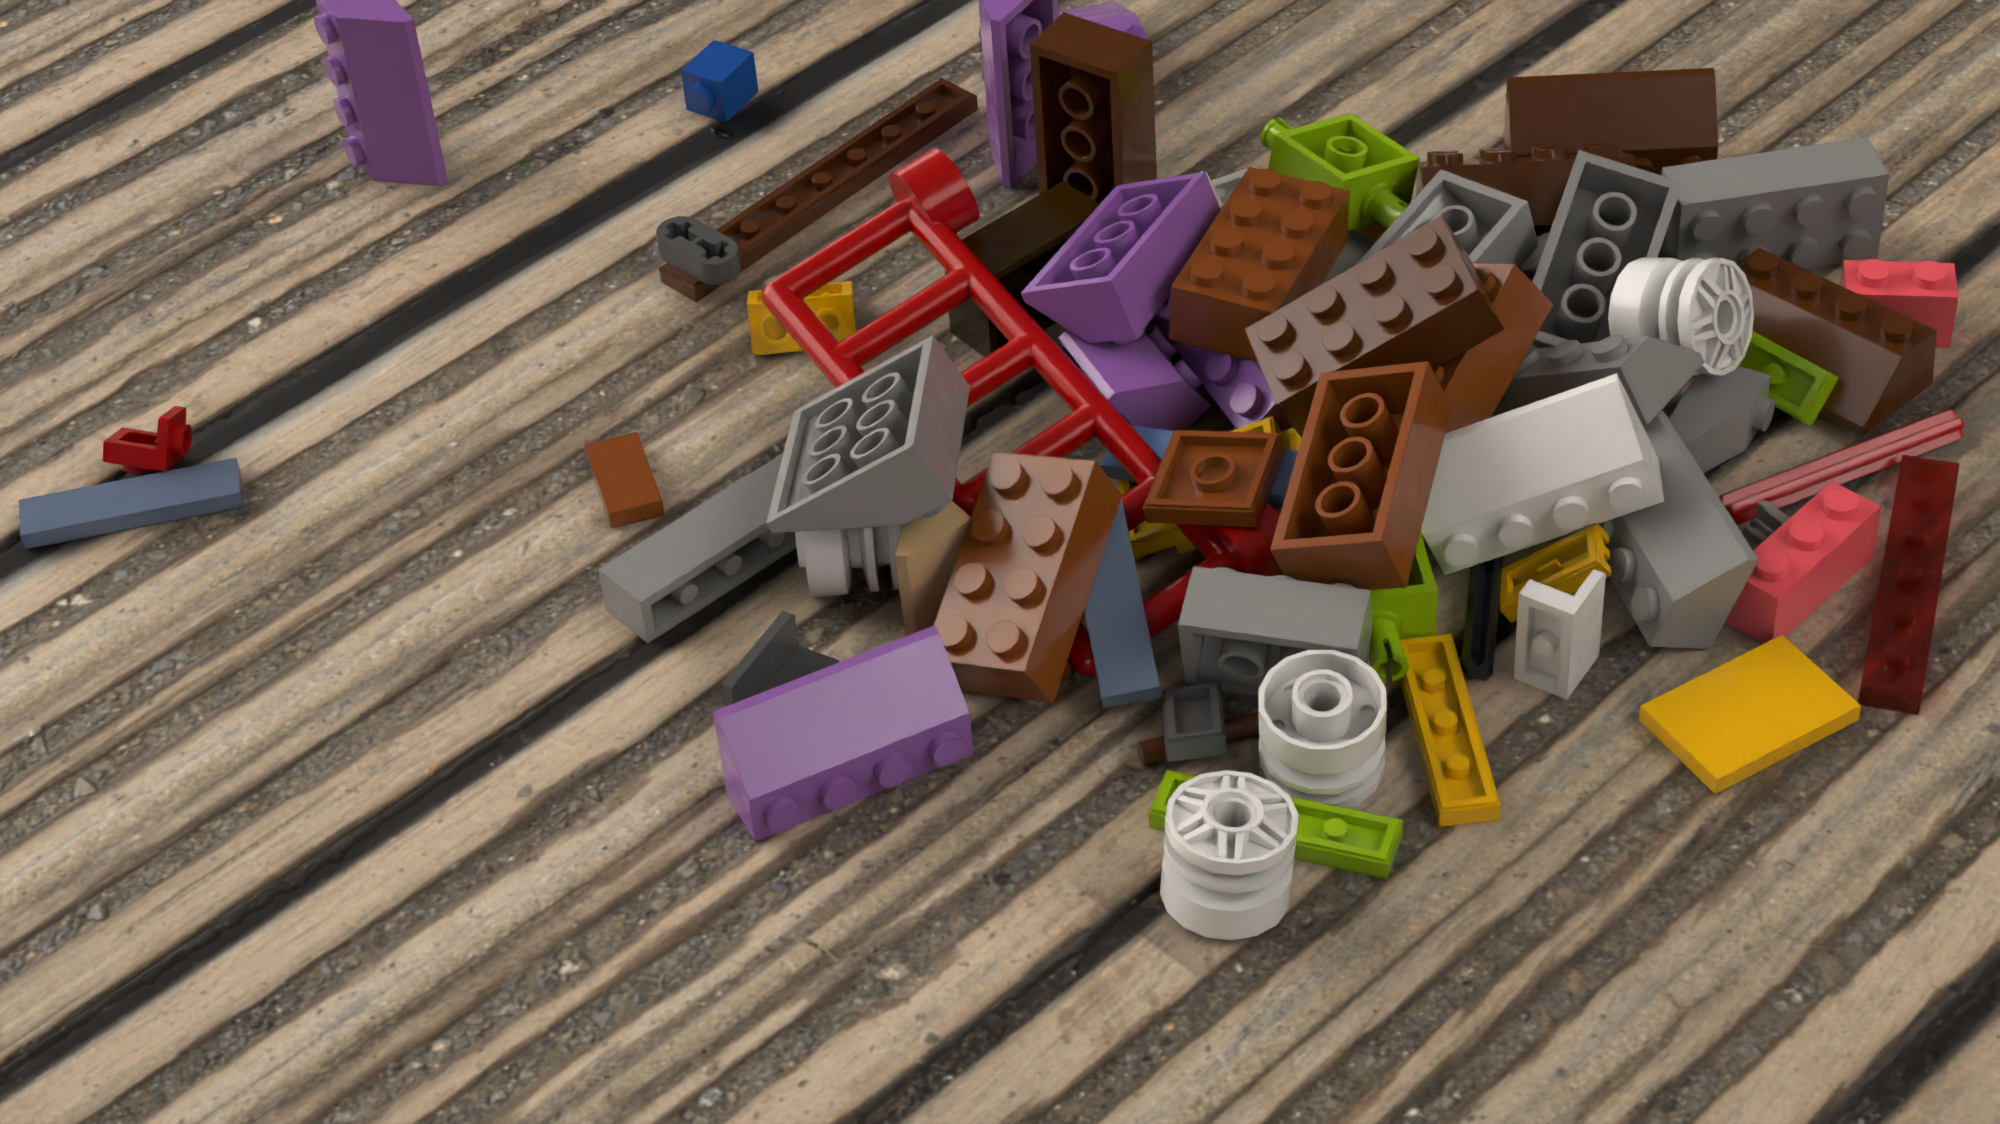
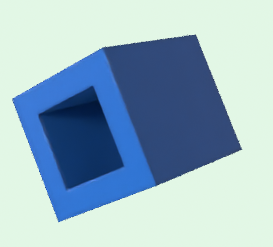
[681,40,759,123]

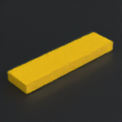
[1400,634,1501,827]

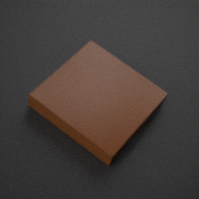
[1143,430,1286,527]

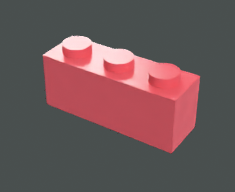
[1725,481,1881,644]

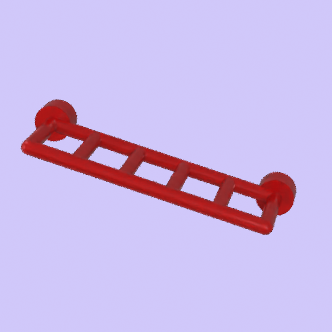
[762,148,1284,676]

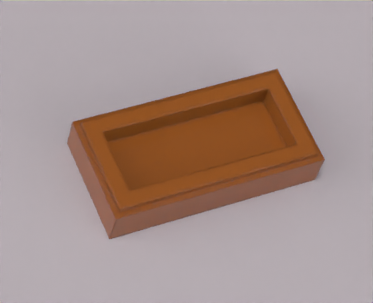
[584,432,665,528]

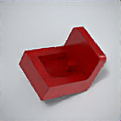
[103,406,192,474]

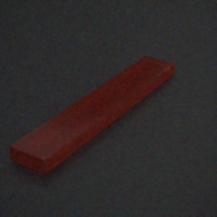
[1858,455,1960,715]

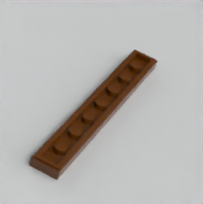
[659,78,978,302]

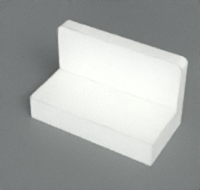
[1513,569,1606,700]

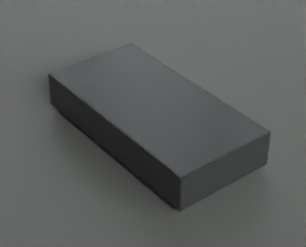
[1162,682,1228,762]

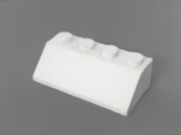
[1421,373,1664,575]

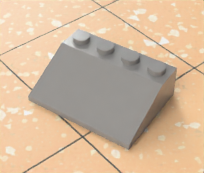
[766,335,970,533]

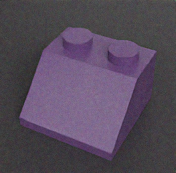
[1058,328,1211,431]

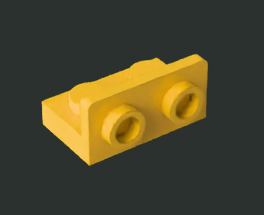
[747,281,856,355]

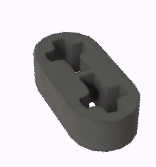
[656,216,741,285]

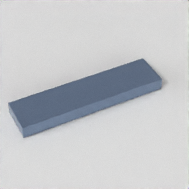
[19,458,244,549]
[1084,498,1162,708]

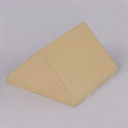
[895,500,971,636]

